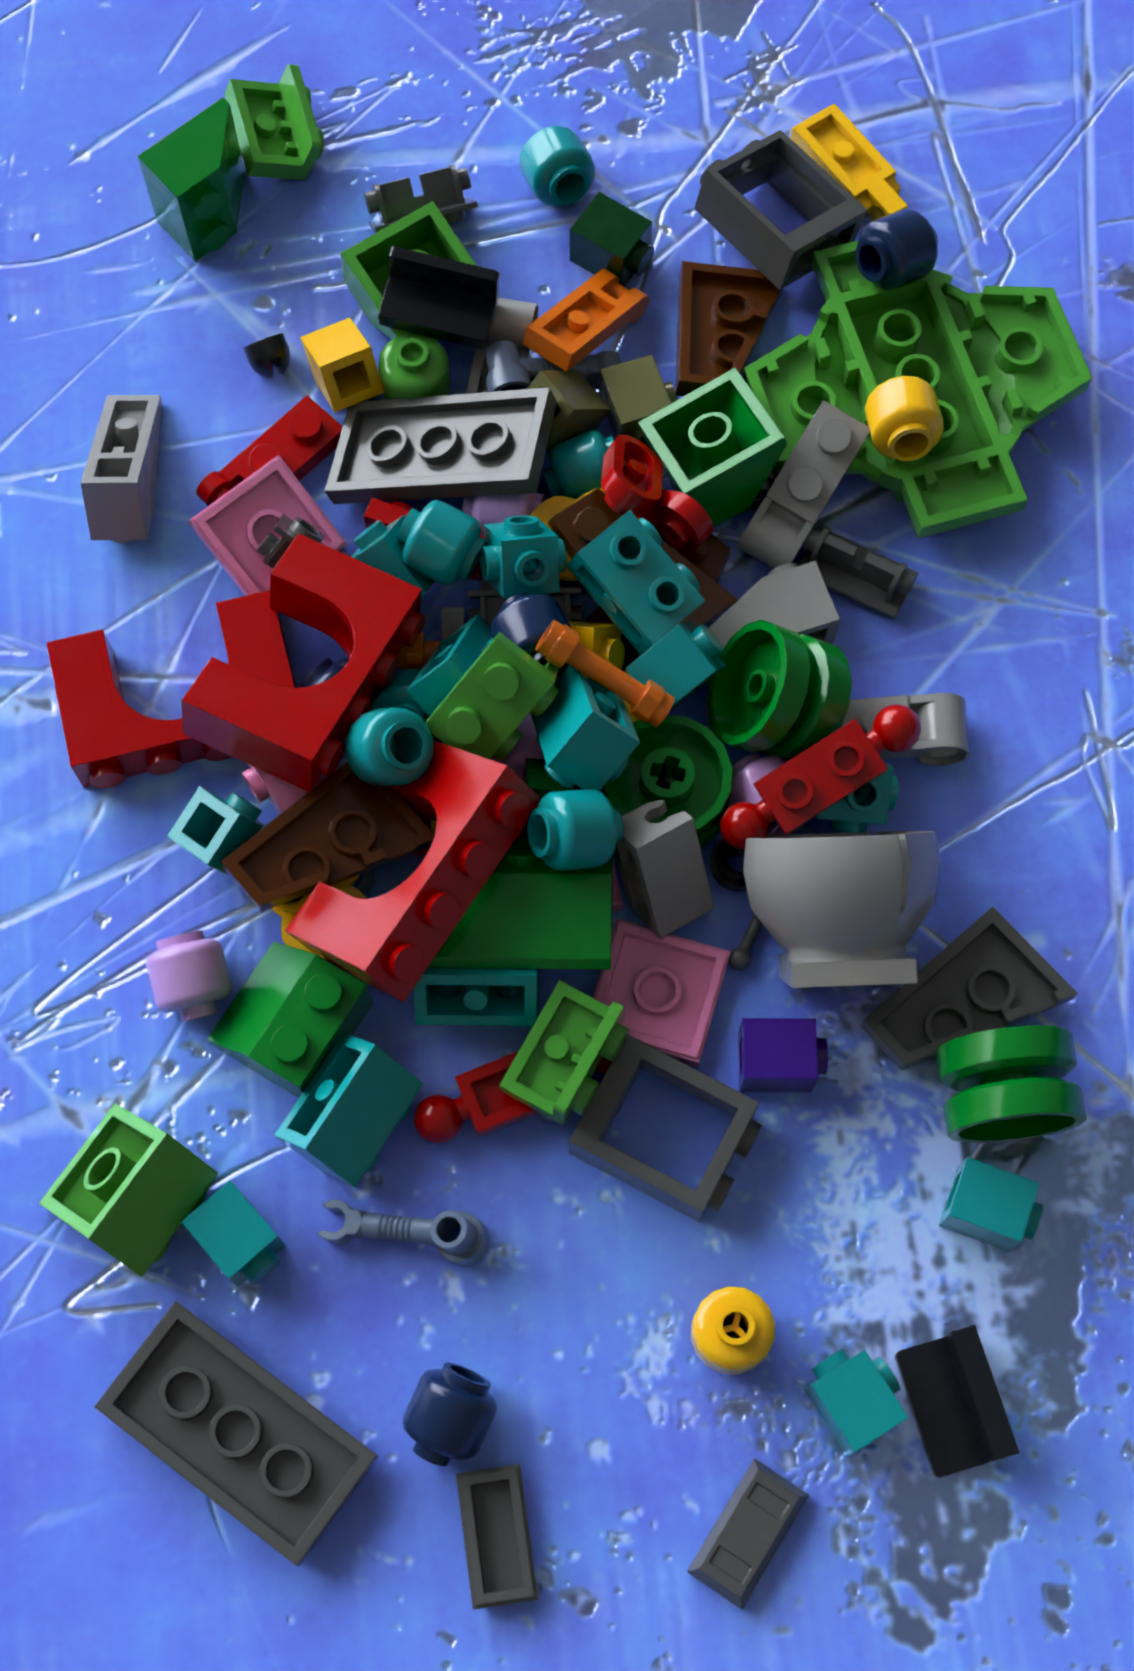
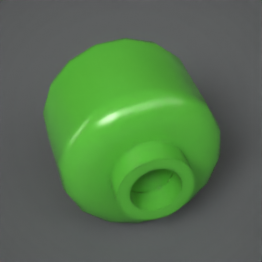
[378,333,451,400]

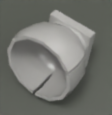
[743,831,941,988]

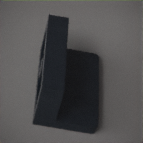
[378,246,499,350]
[895,1325,1019,1478]

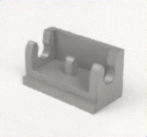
[614,800,714,939]

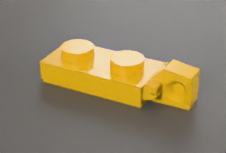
[790,104,908,221]

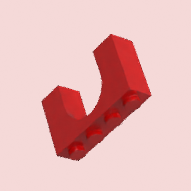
[181,533,425,793]
[46,590,296,788]
[285,740,541,1002]

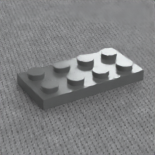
[325,387,557,504]
[94,1301,379,1566]

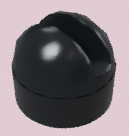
[243,333,290,378]

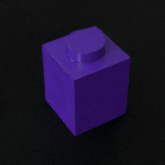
[738,1018,828,1092]

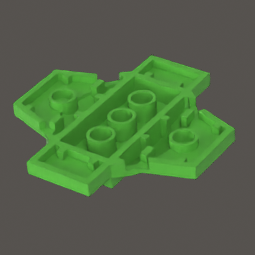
[743,240,1092,539]

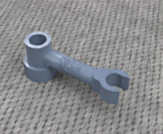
[485,340,622,392]
[318,1200,489,1266]

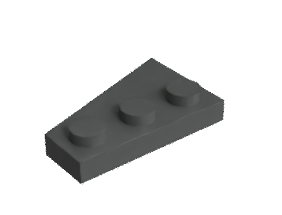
[860,907,1078,1070]

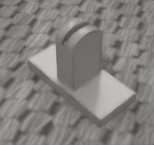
[441,607,465,641]

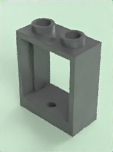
[694,130,867,290]
[569,1034,762,1222]

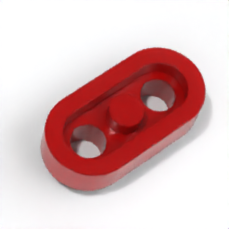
[601,435,663,517]
[636,489,714,550]

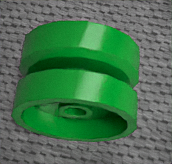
[707,620,852,761]
[602,715,733,851]
[935,1025,1087,1143]

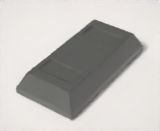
[687,1458,809,1609]
[456,1464,538,1610]

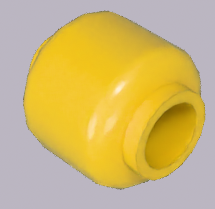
[865,376,944,461]
[691,1286,776,1375]

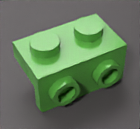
[224,64,324,180]
[426,631,559,761]
[499,980,629,1126]

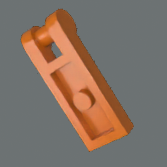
[522,268,650,372]

